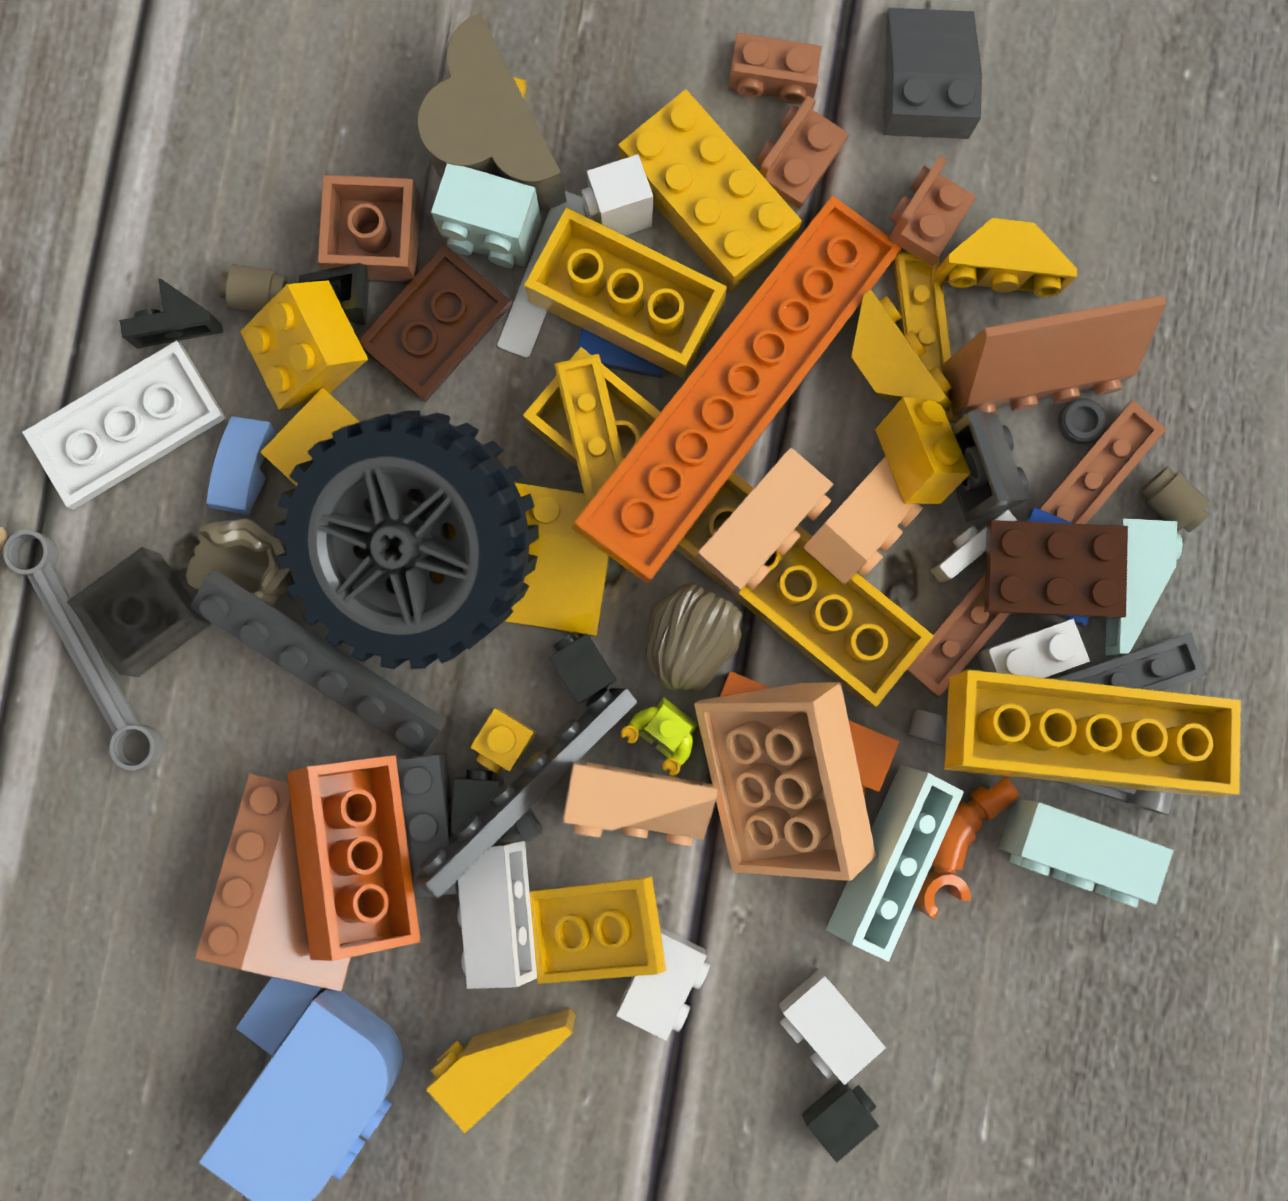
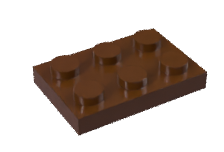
[359,244,512,403]
[984,520,1128,618]

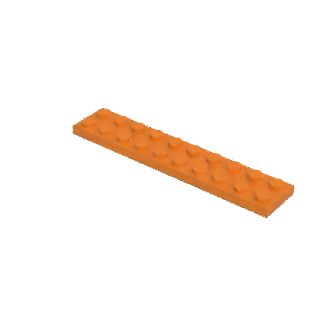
[572,195,902,584]

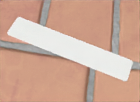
[497,191,585,358]

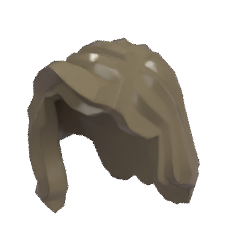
[186,518,293,606]
[645,582,742,691]

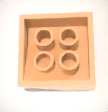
[563,761,718,846]

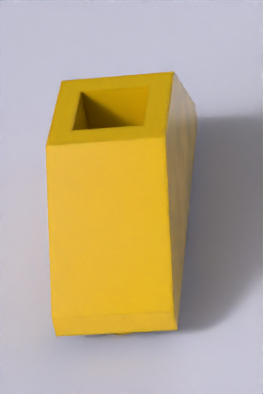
[934,218,1077,297]
[851,289,953,409]

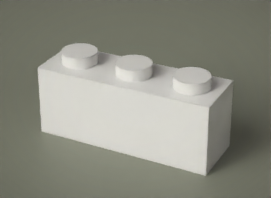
[457,841,537,989]

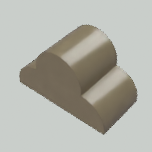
[418,13,567,210]

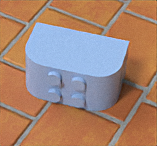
[199,988,403,1201]

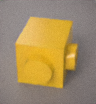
[470,708,537,774]

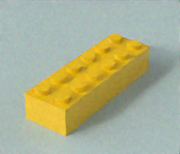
[944,670,1241,797]

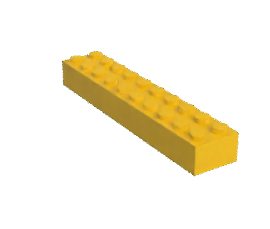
[523,347,934,707]

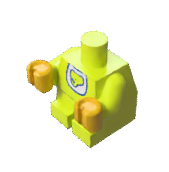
[621,697,699,777]

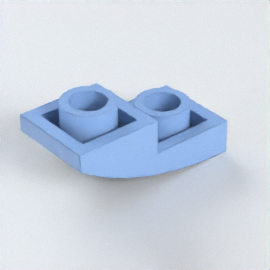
[206,416,277,515]
[236,977,323,1056]

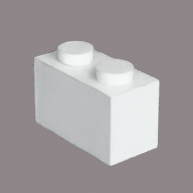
[582,154,653,236]
[977,618,1090,678]
[616,927,710,1041]
[778,969,886,1085]

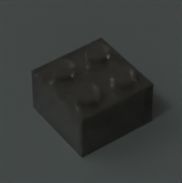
[67,547,211,677]

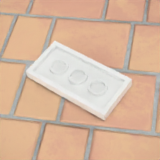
[22,340,226,510]

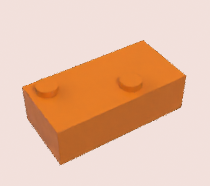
[287,755,421,961]

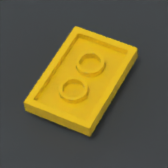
[530,876,667,984]

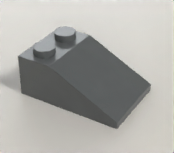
[883,8,982,139]
[952,410,1029,522]

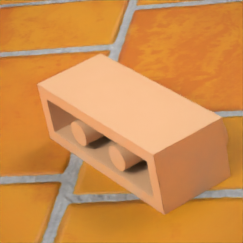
[696,447,833,594]
[803,456,923,584]

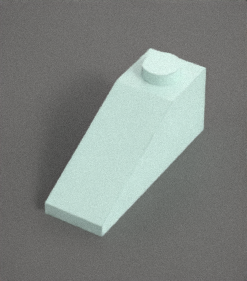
[1105,518,1183,656]

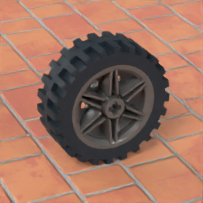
[275,410,539,670]

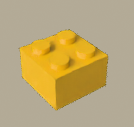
[240,280,368,410]

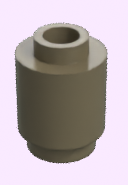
[219,264,288,312]
[1141,466,1210,533]

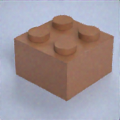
[318,175,421,282]

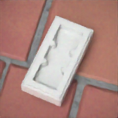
[930,509,1017,583]

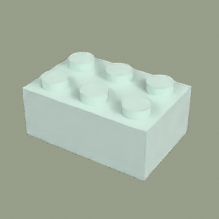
[998,798,1174,908]

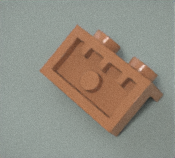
[728,33,822,104]
[756,96,849,209]
[888,155,977,267]

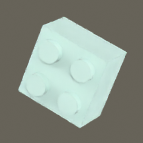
[431,163,541,268]

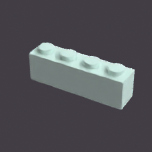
[826,765,964,961]

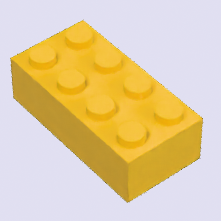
[618,89,802,292]
[524,207,727,379]

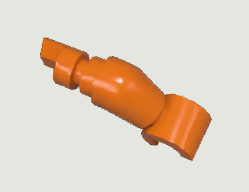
[914,777,1020,920]

